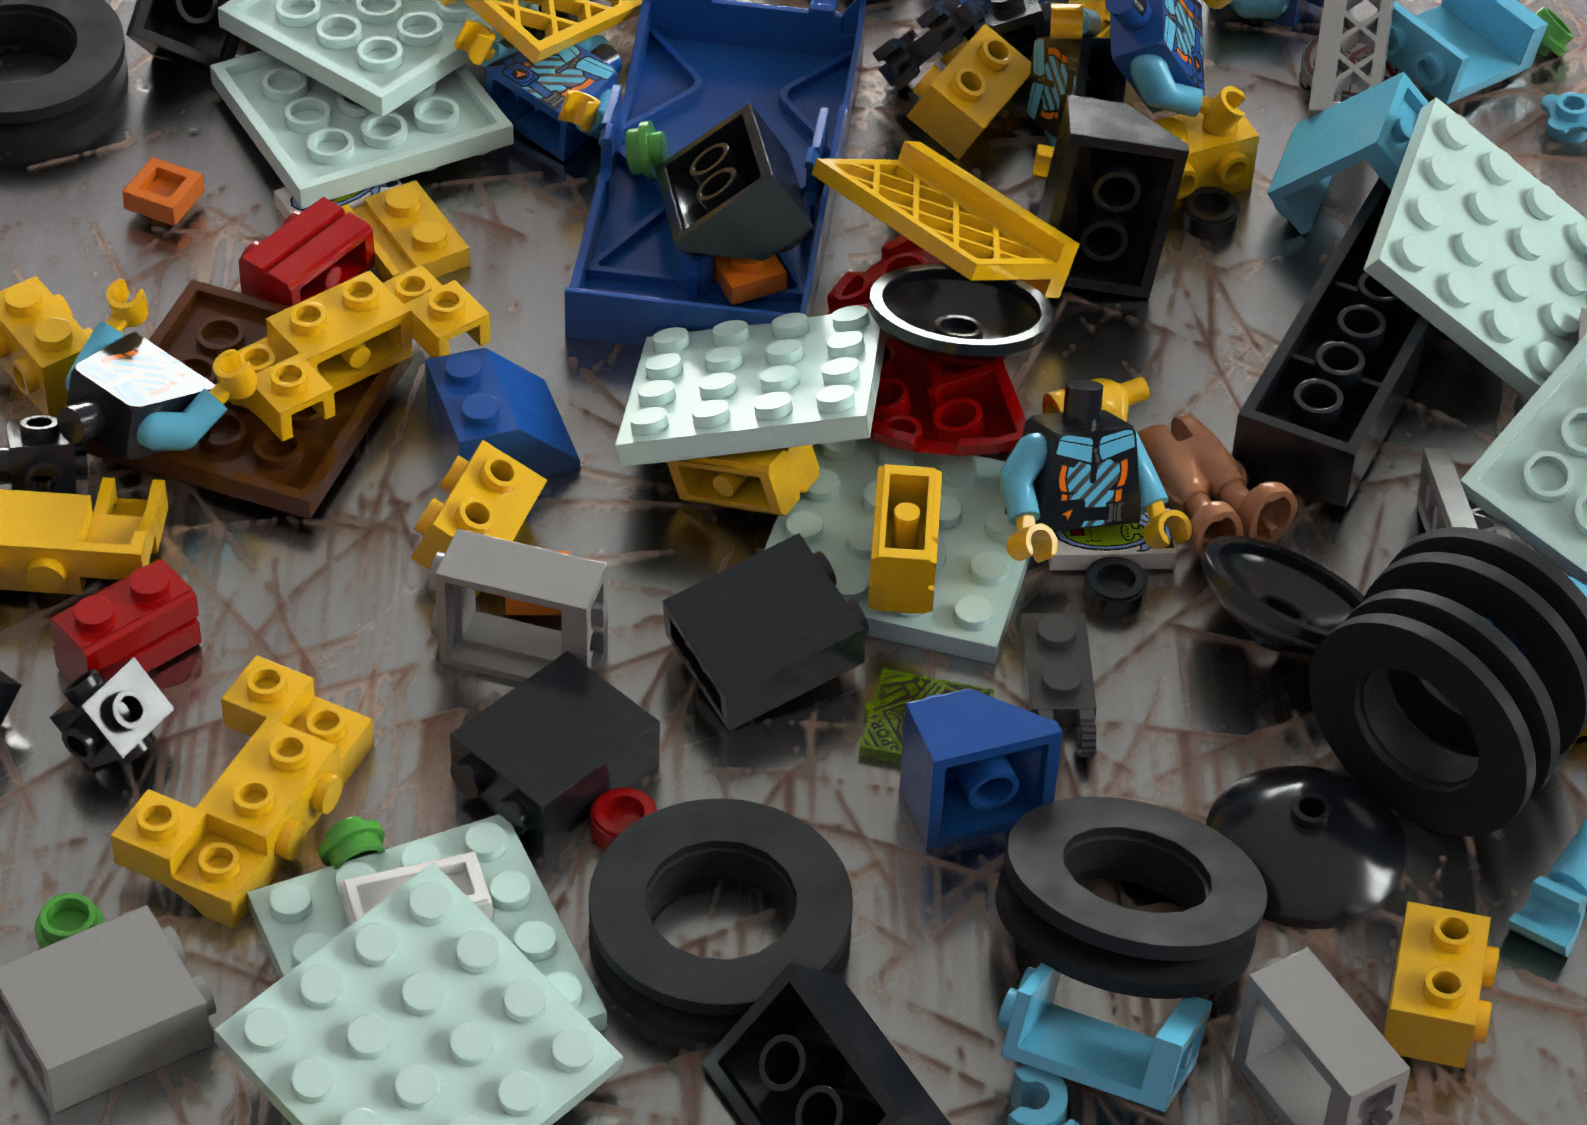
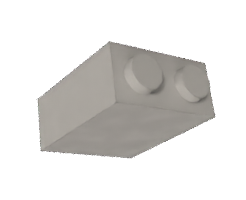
[0,905,216,1114]

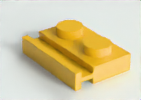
[341,180,470,281]

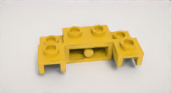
[216,265,491,442]
[0,477,168,595]
[110,655,374,929]

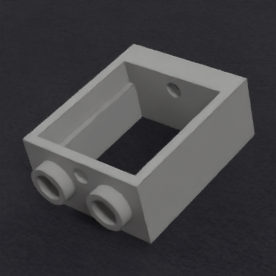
[428,528,608,683]
[1233,947,1411,1125]

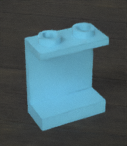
[1373,0,1548,105]
[1267,72,1429,235]
[997,962,1213,1112]

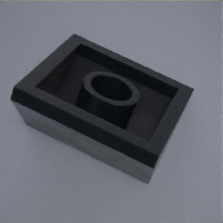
[126,0,241,70]

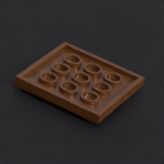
[82,279,413,519]

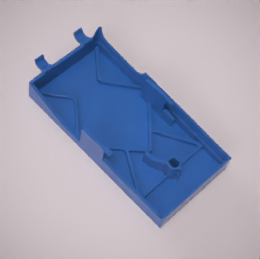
[564,0,866,347]

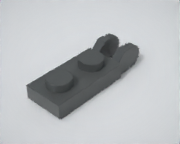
[1019,613,1097,758]

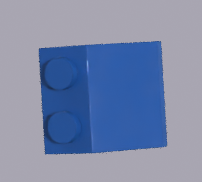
[425,347,581,478]
[899,688,1062,851]

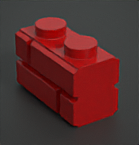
[238,197,375,307]
[49,559,202,683]

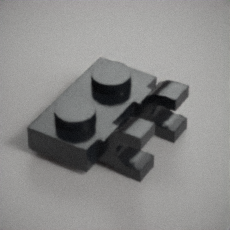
[872,0,990,90]

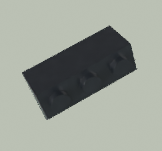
[1037,95,1189,298]
[655,103,813,261]
[701,962,951,1125]

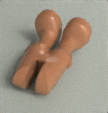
[1138,412,1298,557]

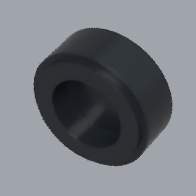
[1180,187,1240,240]
[1083,557,1148,618]

